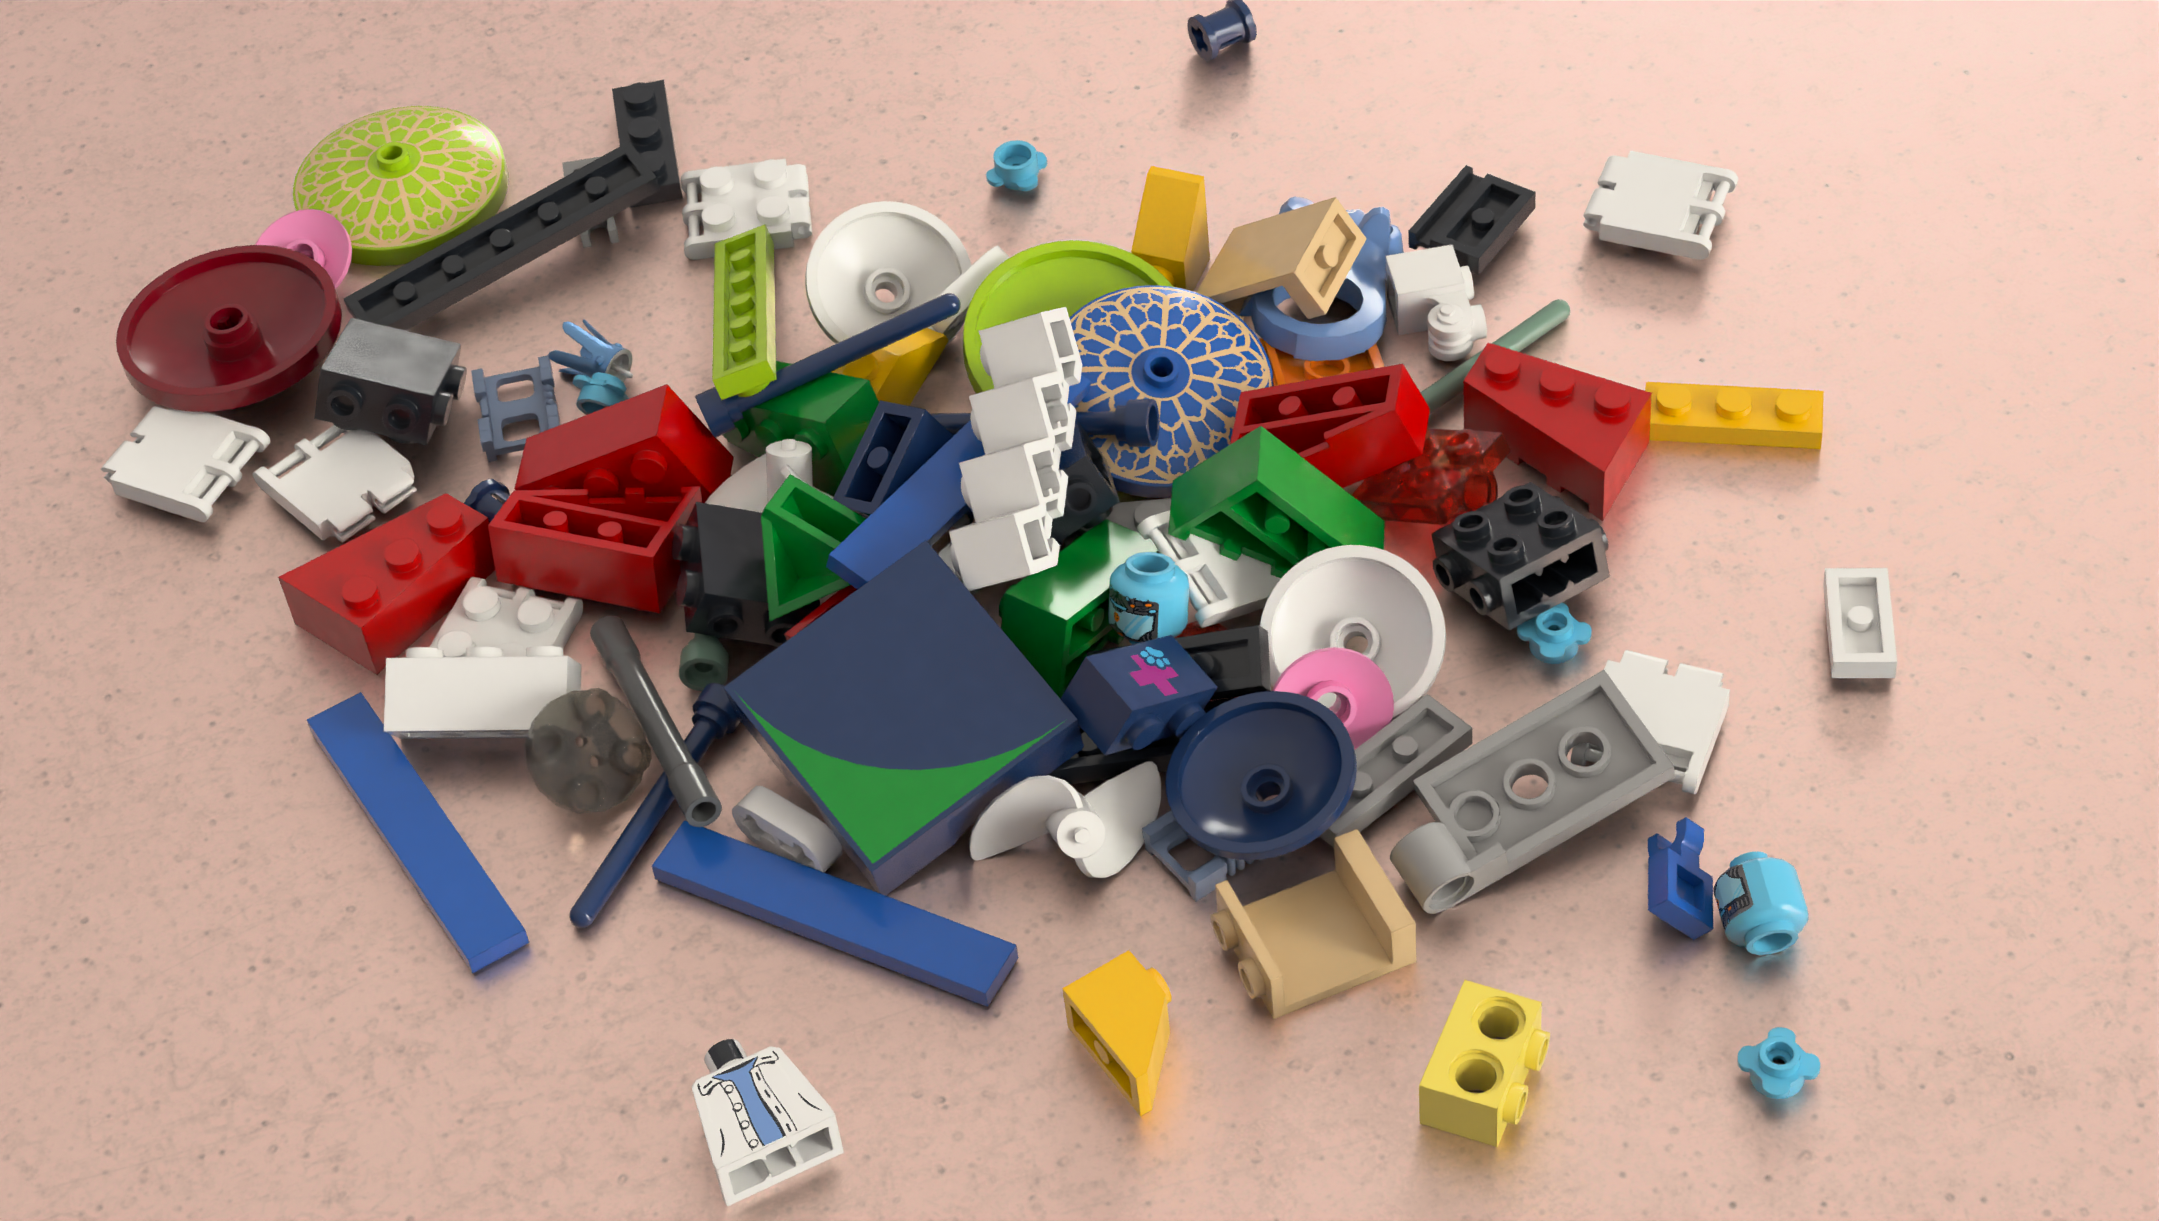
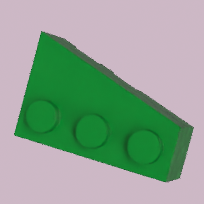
[722,361,879,497]
[1168,426,1385,578]
[999,519,1159,699]

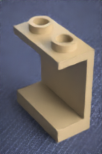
[1197,197,1367,320]
[1210,829,1416,1019]

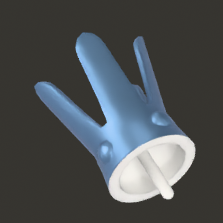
[548,319,633,382]

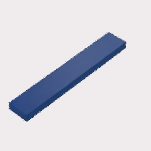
[826,374,1092,590]
[307,692,529,973]
[652,820,1018,1007]

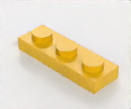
[1645,382,1824,449]

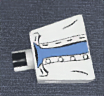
[691,1039,844,1207]

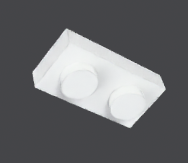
[1823,568,1897,678]

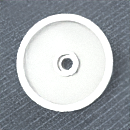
[805,201,972,346]
[1260,545,1446,721]

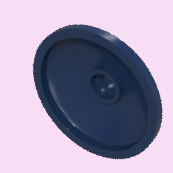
[1166,691,1357,860]

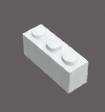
[384,646,582,739]

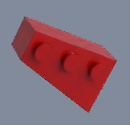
[1463,343,1652,521]
[1230,363,1430,488]
[514,384,734,503]
[488,486,702,613]
[278,493,495,675]

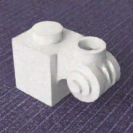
[1386,245,1487,361]

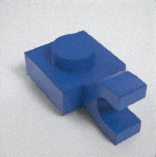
[1648,817,1713,940]

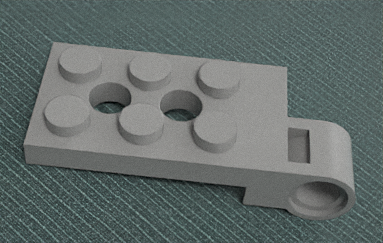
[1390,670,1675,914]

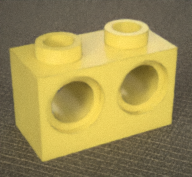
[1419,979,1550,1147]

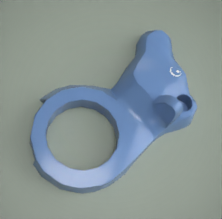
[1239,196,1404,361]

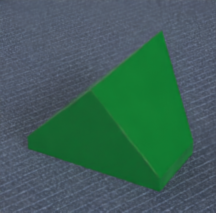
[761,474,866,622]

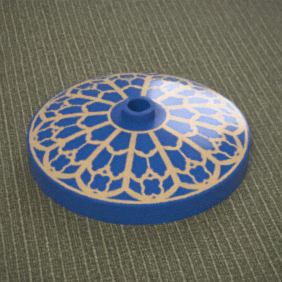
[1069,285,1274,498]

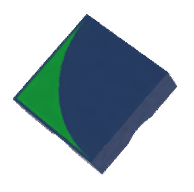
[723,540,1084,896]

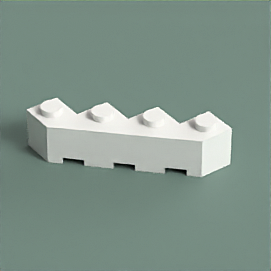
[949,307,1082,591]

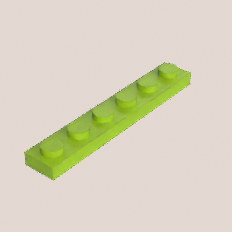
[712,224,776,400]

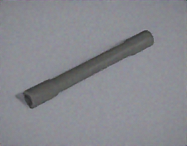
[590,616,722,827]

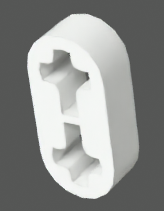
[932,245,1010,335]
[732,786,843,872]

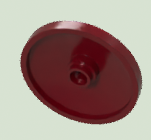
[116,245,342,412]

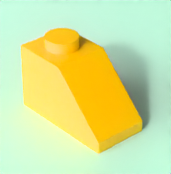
[1131,166,1210,291]
[832,328,949,406]
[1062,950,1172,1117]

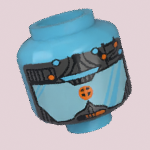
[1108,552,1189,645]
[1713,851,1809,955]

